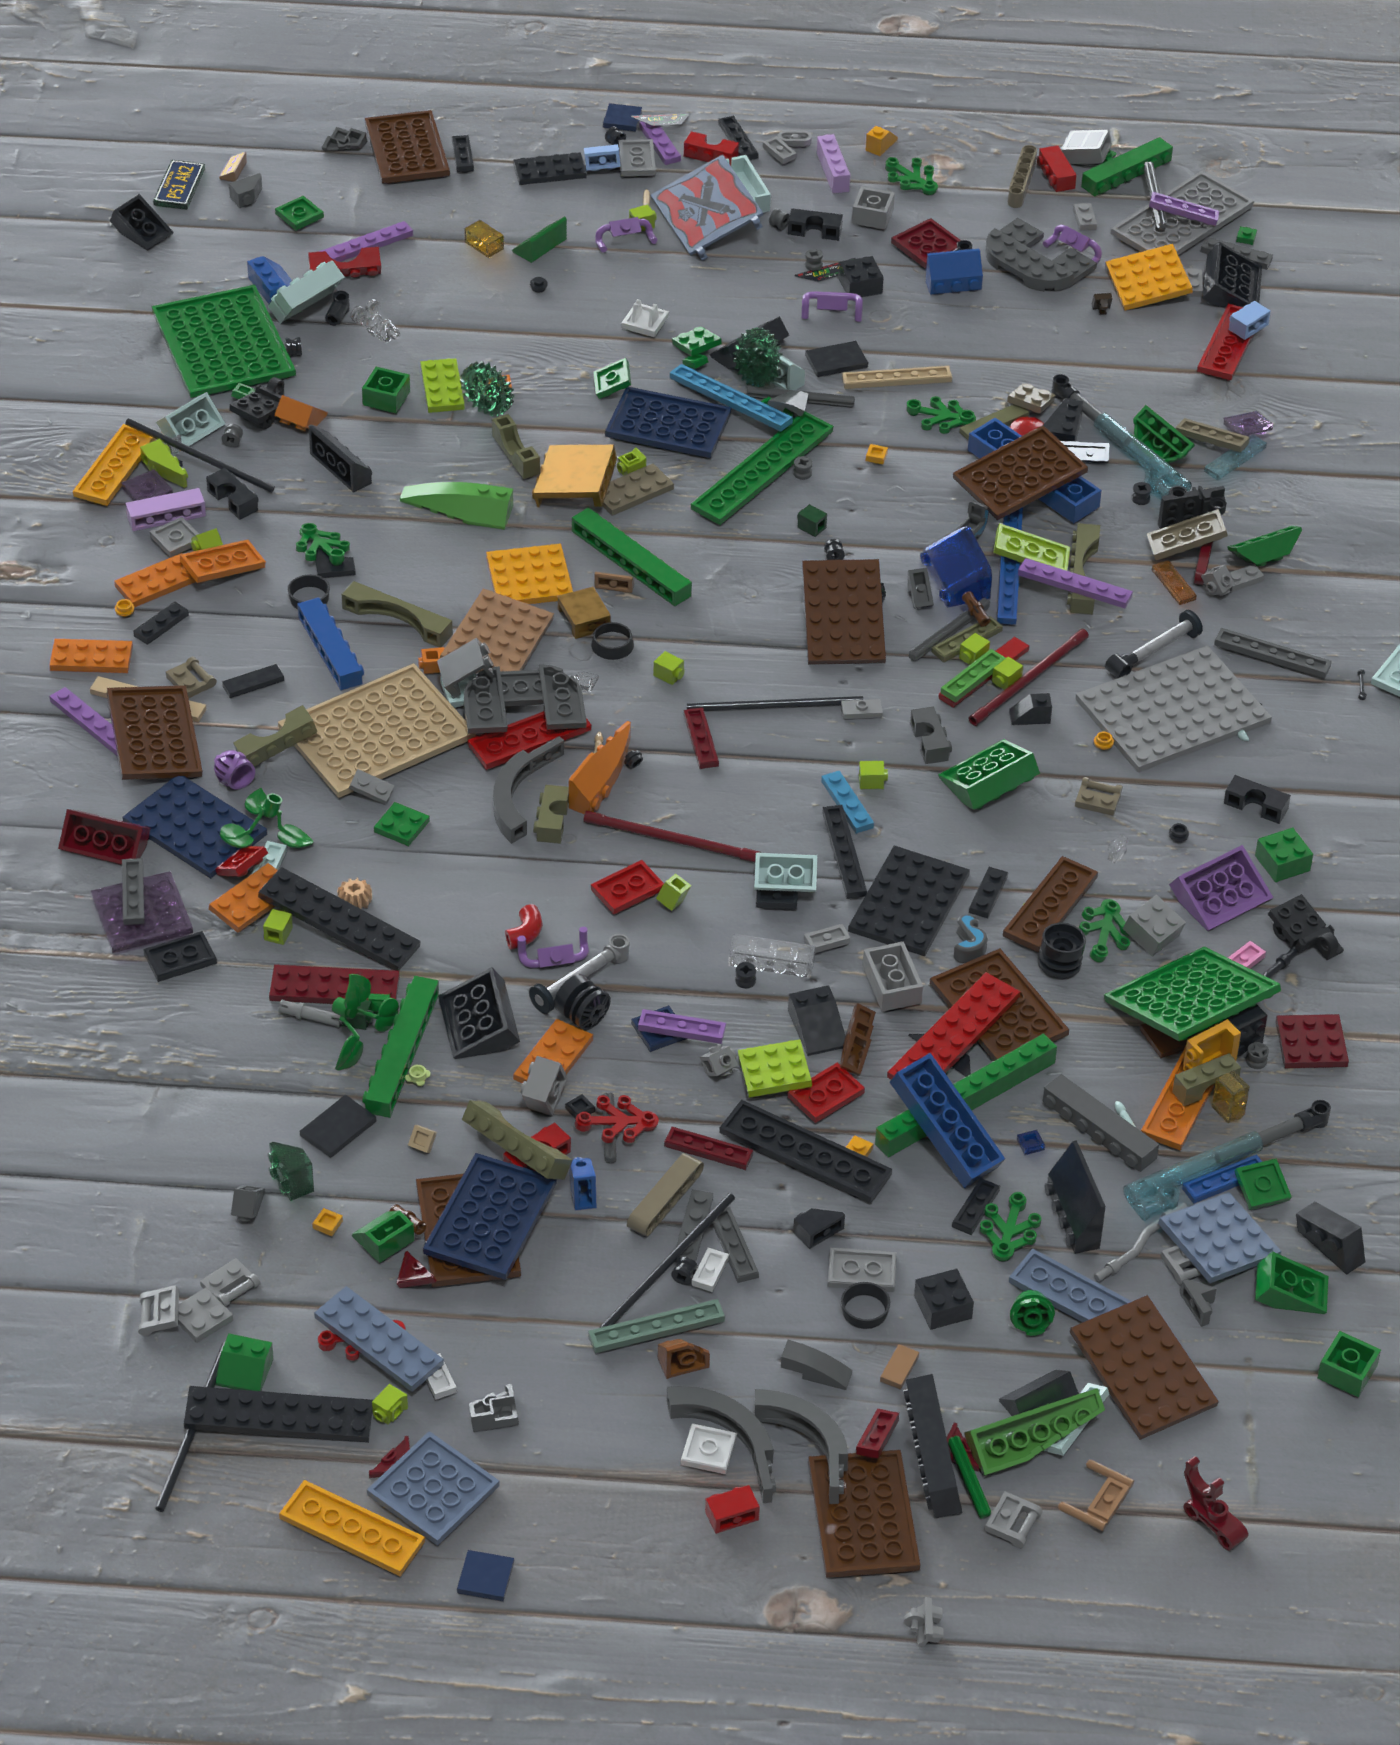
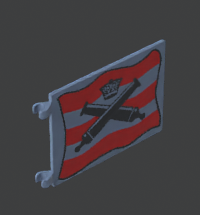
[651,155,764,261]

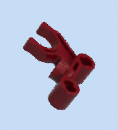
[1183,1456,1249,1551]

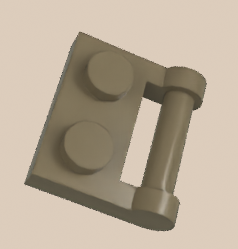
[166,656,217,698]
[1075,777,1123,816]

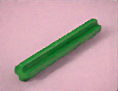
[948,1436,991,1519]

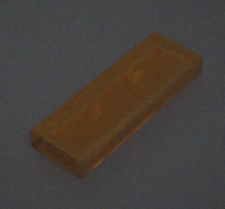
[1152,560,1197,605]

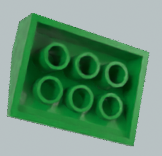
[938,739,1040,810]

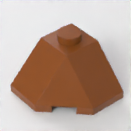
[658,1339,710,1379]

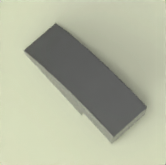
[781,1339,853,1390]

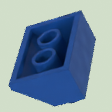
[926,248,983,295]
[247,256,292,304]

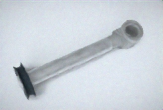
[529,934,630,1014]

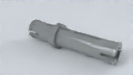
[278,999,342,1028]

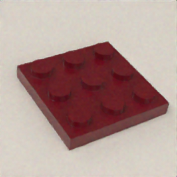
[891,218,961,269]
[1276,1014,1349,1069]

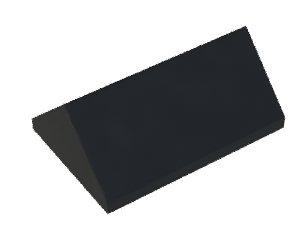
[999,1370,1079,1416]

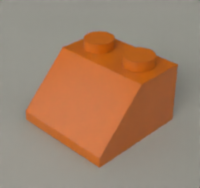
[274,395,328,431]

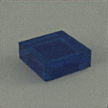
[1017,1130,1045,1155]

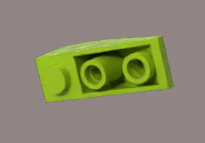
[140,439,188,488]

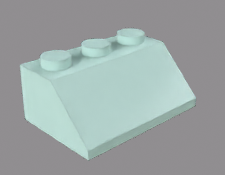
[751,339,805,390]
[156,392,226,446]
[754,853,817,892]

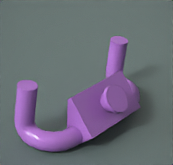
[595,217,658,253]
[1043,225,1102,263]
[801,291,863,322]
[518,927,589,968]

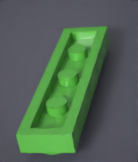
[941,649,1006,703]

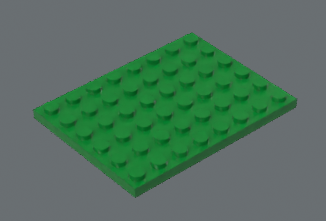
[152,285,296,398]

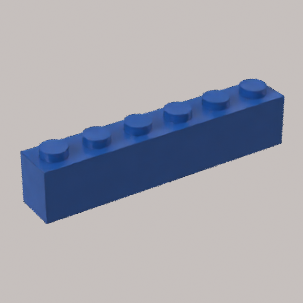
[297,597,364,690]

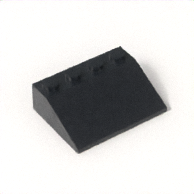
[1203,242,1262,308]
[438,967,520,1059]
[1045,1140,1106,1254]

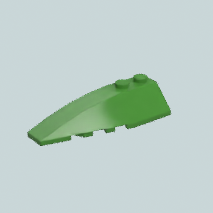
[400,482,513,530]
[964,1388,1105,1475]

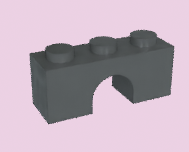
[910,706,952,764]

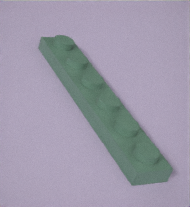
[588,1299,725,1353]

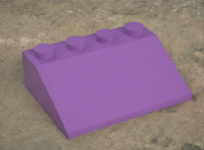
[1169,845,1273,931]

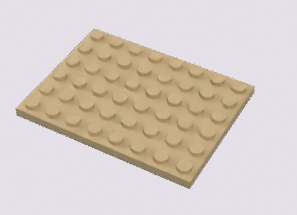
[278,663,476,798]

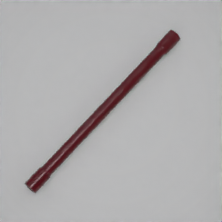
[969,628,1089,726]
[583,810,761,863]

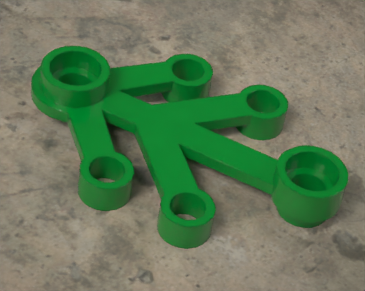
[885,157,938,195]
[906,396,976,434]
[296,523,350,565]
[1078,899,1130,962]
[980,1192,1042,1262]

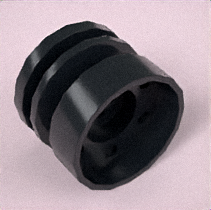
[1038,923,1086,978]
[554,974,611,1030]

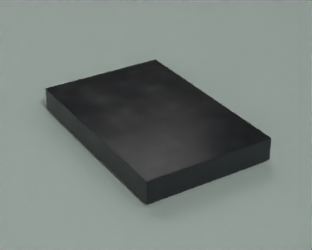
[805,341,868,377]
[143,931,217,982]
[299,1094,377,1158]

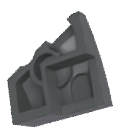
[322,127,368,150]
[768,391,808,416]
[469,1384,519,1432]

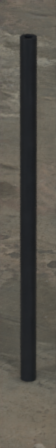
[125,418,275,493]
[687,696,863,711]
[600,1193,735,1328]
[155,1343,224,1512]

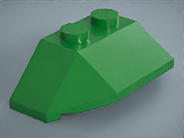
[1133,405,1195,466]
[1227,526,1302,566]

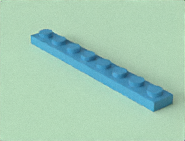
[670,364,793,431]

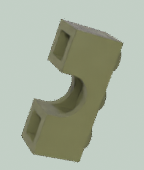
[533,785,569,844]
[1172,1053,1241,1106]

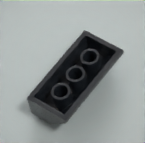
[709,316,790,369]
[309,424,372,493]

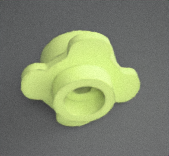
[405,1065,430,1086]

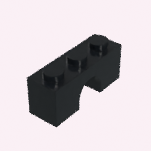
[788,208,843,241]
[206,468,259,520]
[1224,775,1291,824]

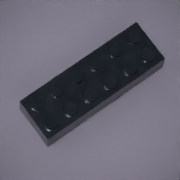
[903,1374,963,1519]

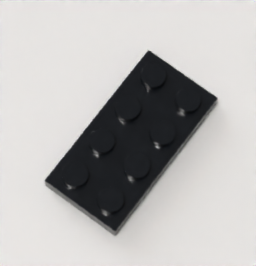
[513,152,587,185]

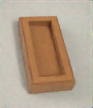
[880,1344,919,1389]

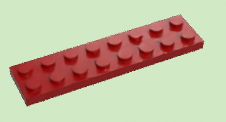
[887,972,1020,1079]

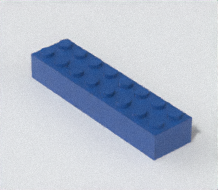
[968,418,1102,523]

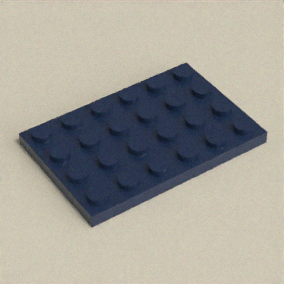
[605,386,731,458]
[122,776,267,879]
[423,1153,557,1280]

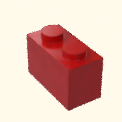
[705,1485,760,1534]

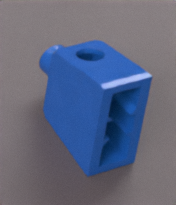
[569,1157,597,1210]

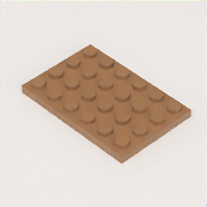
[440,588,554,674]

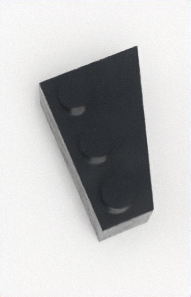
[1043,398,1083,442]
[1296,1202,1366,1275]

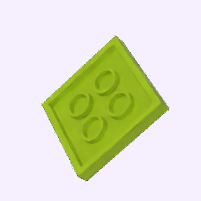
[738,1039,812,1098]

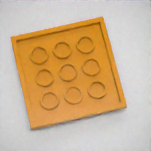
[1105,244,1193,311]
[486,543,573,604]

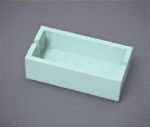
[726,155,771,213]
[268,260,345,324]

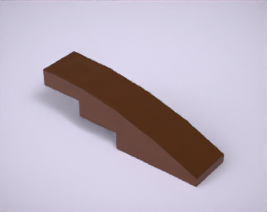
[840,1003,876,1076]

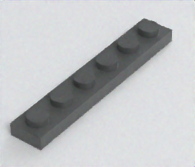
[1214,628,1332,678]

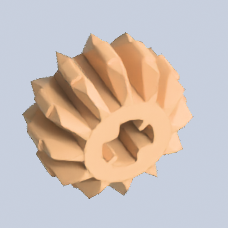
[337,878,372,909]

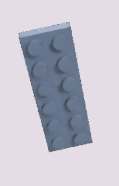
[1009,1249,1132,1322]
[314,1286,444,1392]

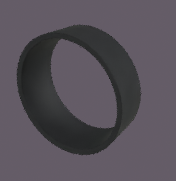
[288,574,330,609]
[591,622,634,660]
[841,1282,890,1329]

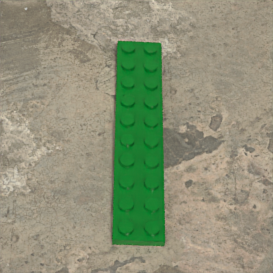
[691,412,833,525]

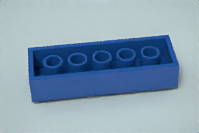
[890,1053,1006,1188]

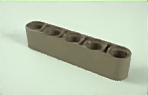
[1008,145,1037,208]
[627,1153,704,1237]

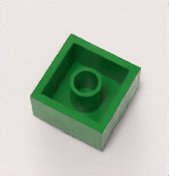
[362,366,410,413]
[1255,827,1313,883]
[1317,1331,1381,1397]

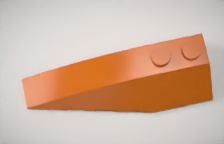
[569,721,631,814]

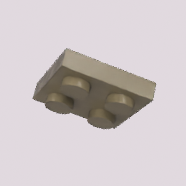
[1007,383,1056,414]

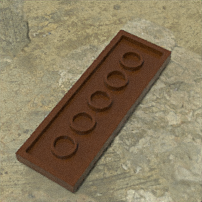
[1003,856,1098,953]

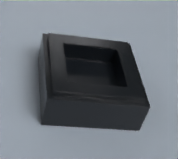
[565,1094,595,1119]

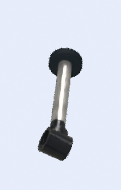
[1105,610,1203,678]

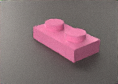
[1228,941,1266,969]

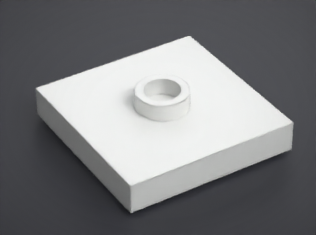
[681,1424,737,1474]

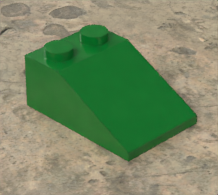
[1255,1251,1329,1314]

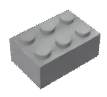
[863,942,923,1011]

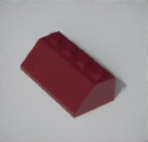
[58,809,151,864]

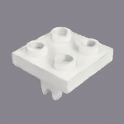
[622,299,669,337]

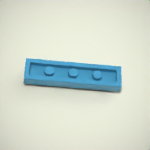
[821,770,874,834]

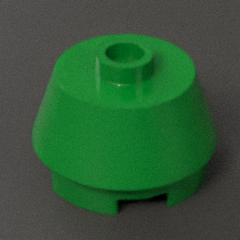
[1010,1290,1055,1336]

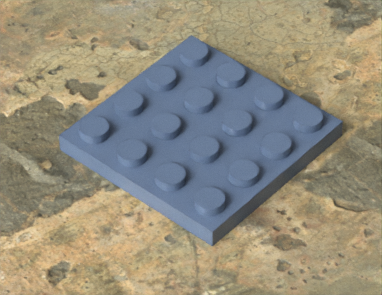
[1158,1192,1282,1283]
[367,1431,499,1546]

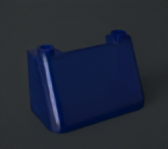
[920,526,992,608]

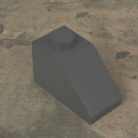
[229,173,262,208]
[231,1185,265,1221]

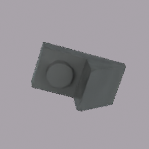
[907,568,934,609]
[1180,1279,1216,1327]

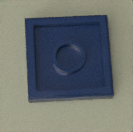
[603,103,642,132]
[631,1005,688,1052]
[457,1550,514,1602]

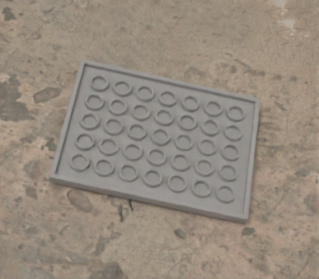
[1075,645,1272,773]

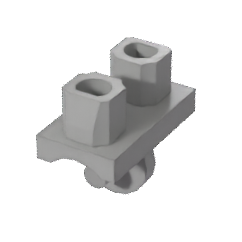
[904,1597,943,1647]

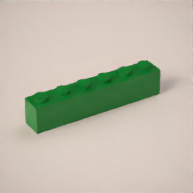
[1081,137,1173,197]

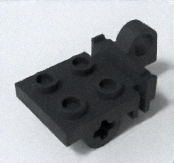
[229,377,284,429]
[1158,486,1227,529]
[1268,894,1344,960]

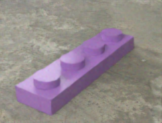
[639,121,681,165]
[1149,192,1219,226]
[638,1009,726,1044]

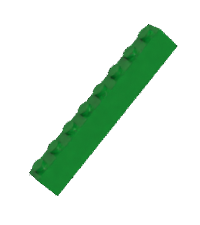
[572,507,692,607]
[362,976,439,1118]

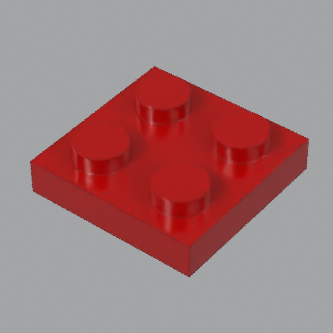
[215,846,268,877]

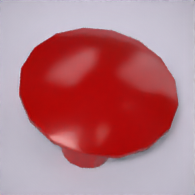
[1010,416,1044,436]

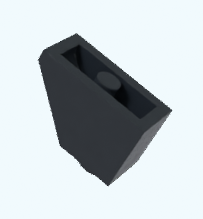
[1009,693,1052,725]
[793,1208,845,1249]

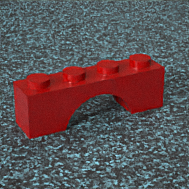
[308,247,381,277]

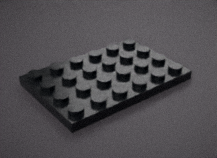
[848,845,970,957]

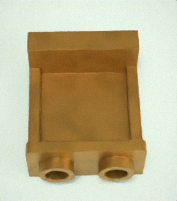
[558,586,611,639]

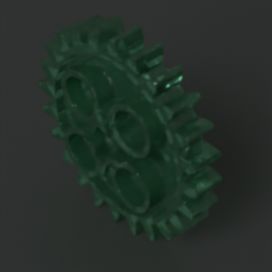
[733,328,783,387]
[460,361,515,417]

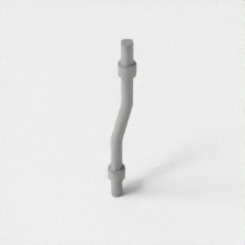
[1094,1203,1188,1282]

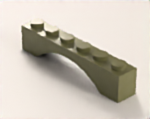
[1067,523,1100,615]
[341,581,453,648]
[461,1100,573,1180]

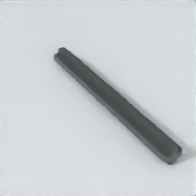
[1144,162,1167,230]
[747,386,855,407]
[908,598,990,661]

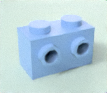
[584,145,621,171]
[1229,301,1271,340]

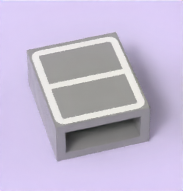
[1060,130,1112,164]

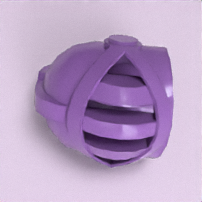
[214,750,255,789]

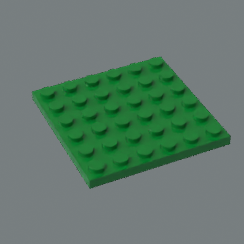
[1104,946,1281,1041]

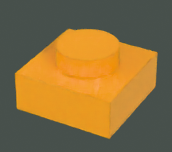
[866,444,888,465]
[846,1135,874,1157]
[312,1208,343,1236]

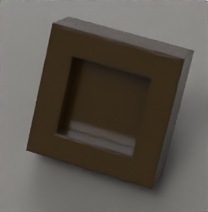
[1092,293,1112,315]

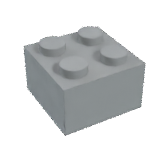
[852,187,895,230]
[1123,895,1186,956]
[521,1056,568,1116]

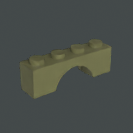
[492,414,540,479]
[233,705,318,766]

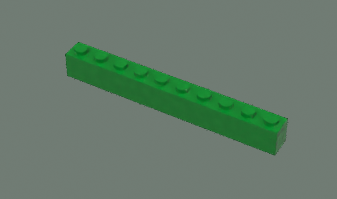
[875,1033,1057,1158]

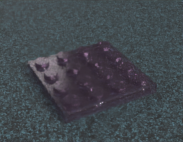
[91,871,193,953]

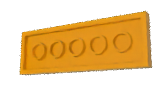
[73,424,156,506]
[279,1480,425,1576]

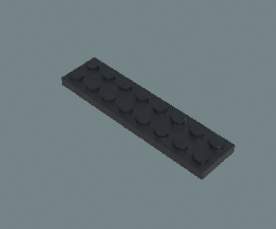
[258,867,421,971]
[719,1099,892,1203]
[184,1386,373,1443]

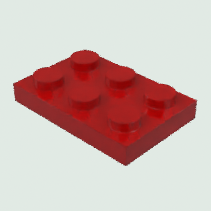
[591,860,664,914]
[788,1062,865,1123]

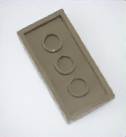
[602,463,674,516]
[1147,510,1228,560]

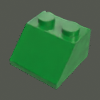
[216,1333,274,1391]

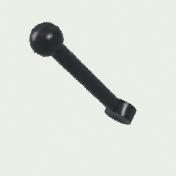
[1357,669,1366,700]

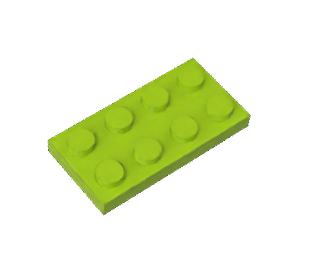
[420,358,465,413]
[993,523,1070,571]

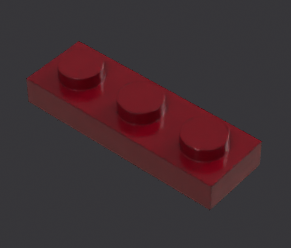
[856,1408,899,1458]

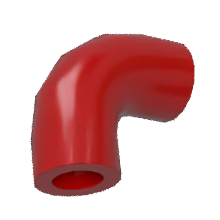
[505,904,543,950]

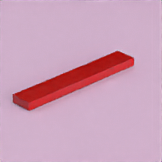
[938,636,1029,708]

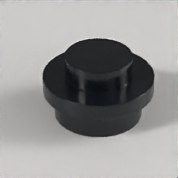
[530,277,548,293]
[624,750,643,768]
[1169,823,1189,842]

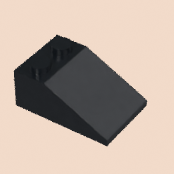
[110,194,174,251]
[788,985,846,1056]

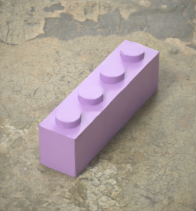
[817,134,850,193]
[126,488,206,531]

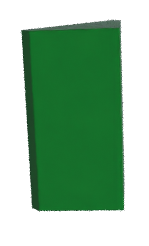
[512,216,567,263]

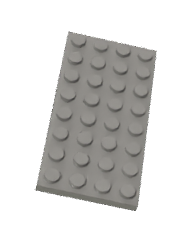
[1111,171,1254,255]

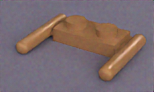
[1058,1459,1134,1531]

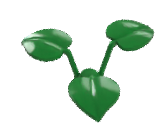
[219,788,314,848]
[332,974,399,1071]

